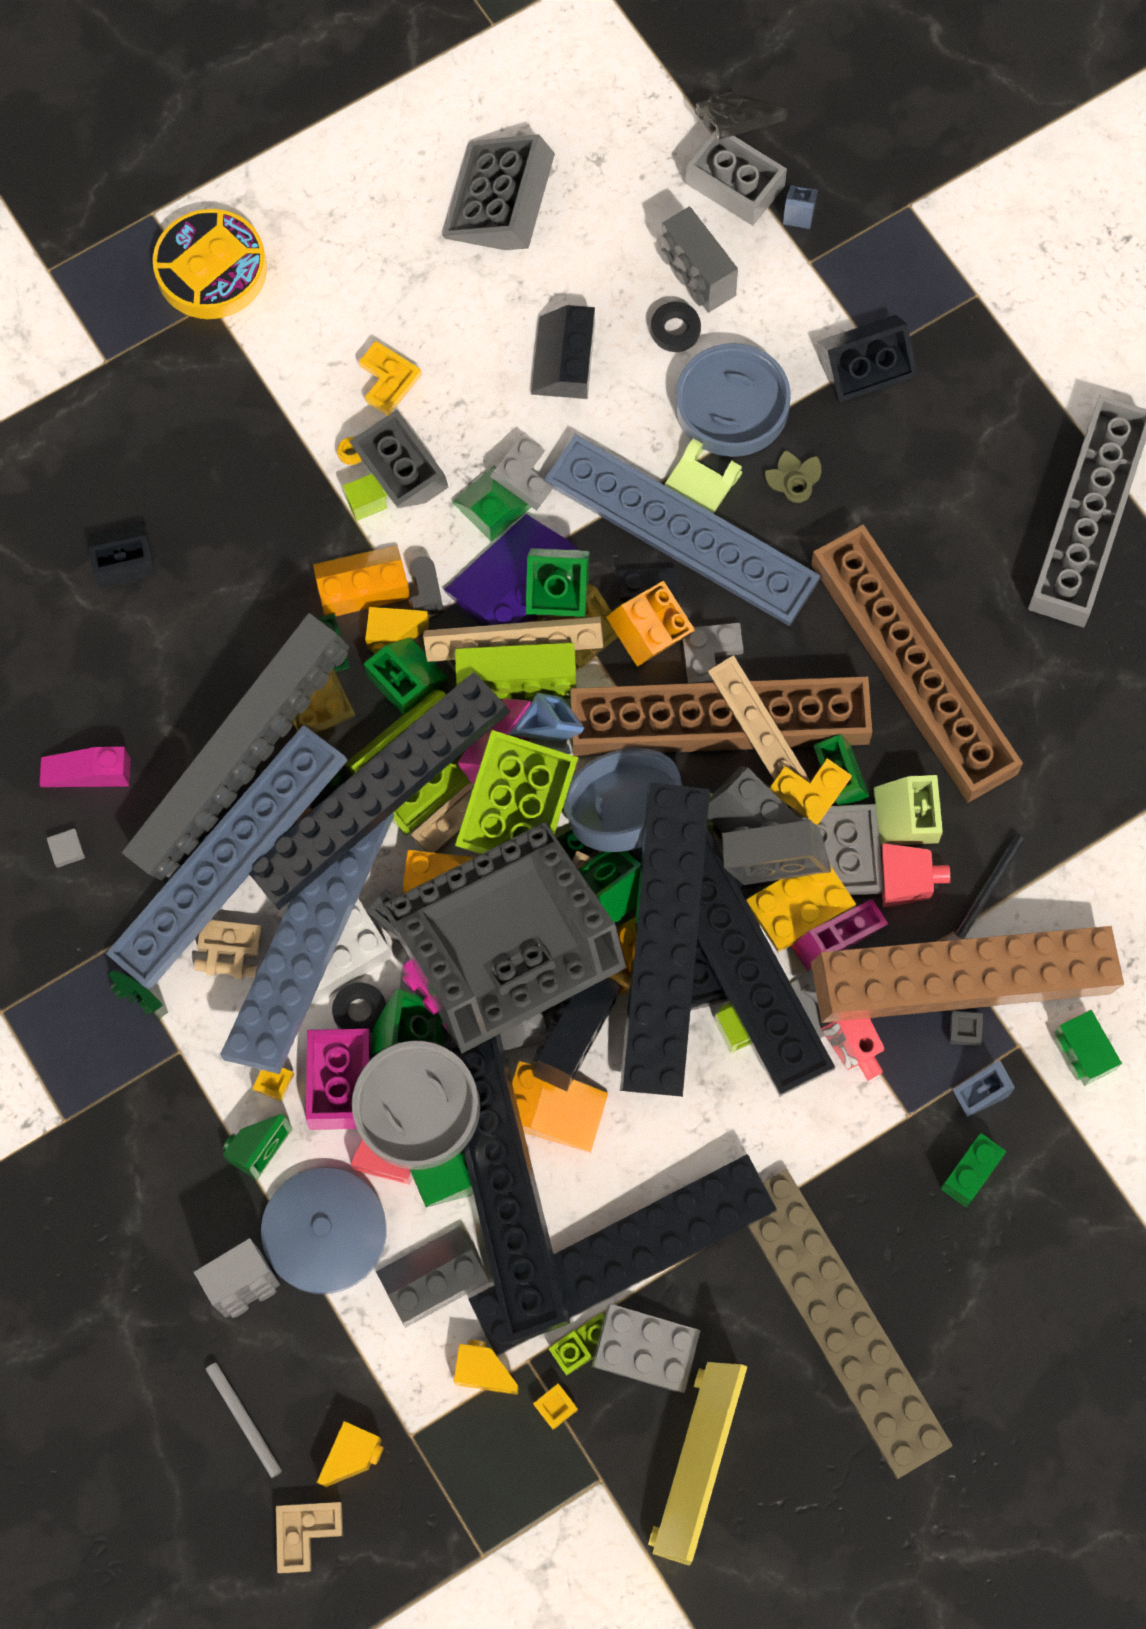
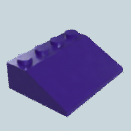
[444,514,578,626]

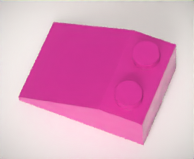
[306,1029,370,1130]

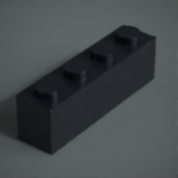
[532,978,621,1092]

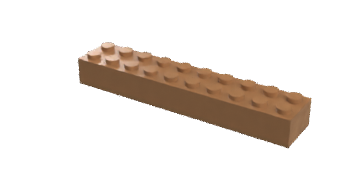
[811,524,1023,803]
[571,677,872,756]
[811,926,1124,1023]

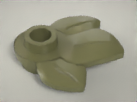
[765,451,821,503]

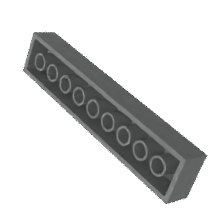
[122,613,350,883]

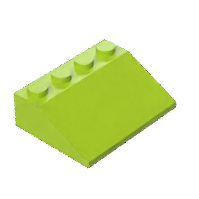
[344,690,470,836]
[455,730,579,855]

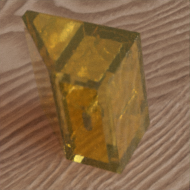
[292,668,355,733]

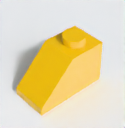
[365,607,429,653]
[453,1340,519,1395]
[317,1422,384,1487]

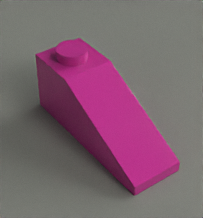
[40,747,131,787]
[791,899,888,971]

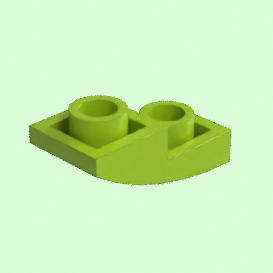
[549,1312,605,1375]

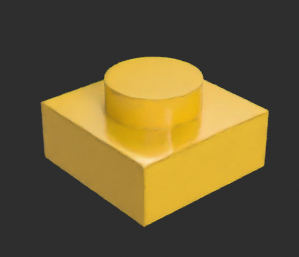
[253,1067,295,1102]
[533,1384,578,1430]

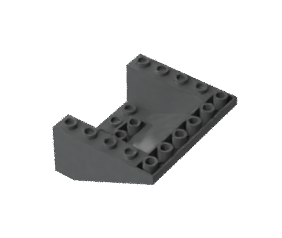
[382,822,626,1053]

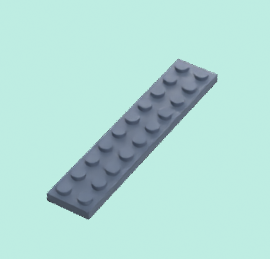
[544,434,821,626]
[106,725,348,991]
[220,813,394,1074]

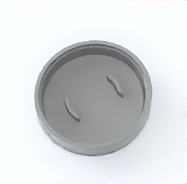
[352,1041,480,1170]

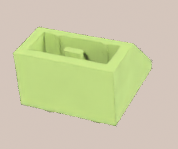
[874,775,943,846]

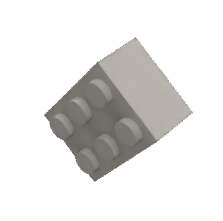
[685,126,787,226]
[194,1238,280,1318]

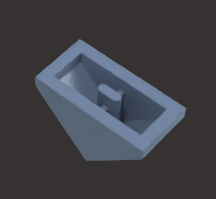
[783,185,818,229]
[952,1060,1015,1117]

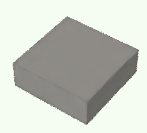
[47,828,85,868]

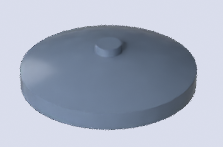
[261,1168,387,1294]

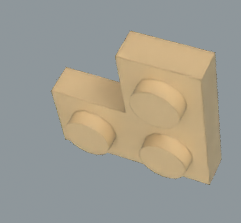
[276,1502,343,1574]

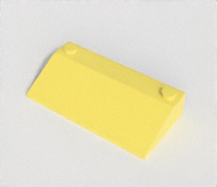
[648,1362,747,1566]

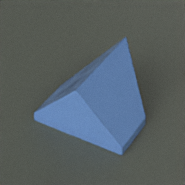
[509,693,584,743]

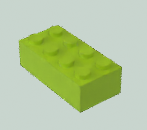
[455,643,576,703]

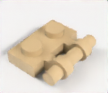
[194,920,263,979]

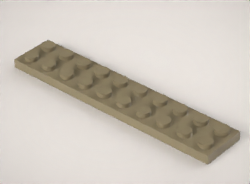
[748,1169,953,1479]

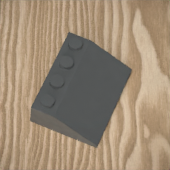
[443,134,555,250]

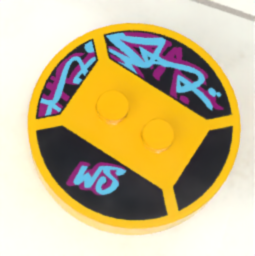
[153,209,267,319]

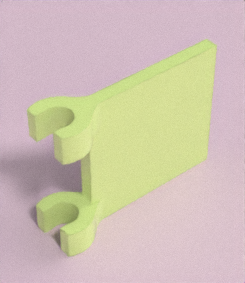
[664,438,742,514]

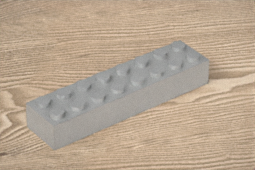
[1028,395,1146,628]

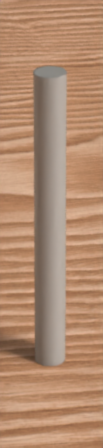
[206,1362,282,1478]

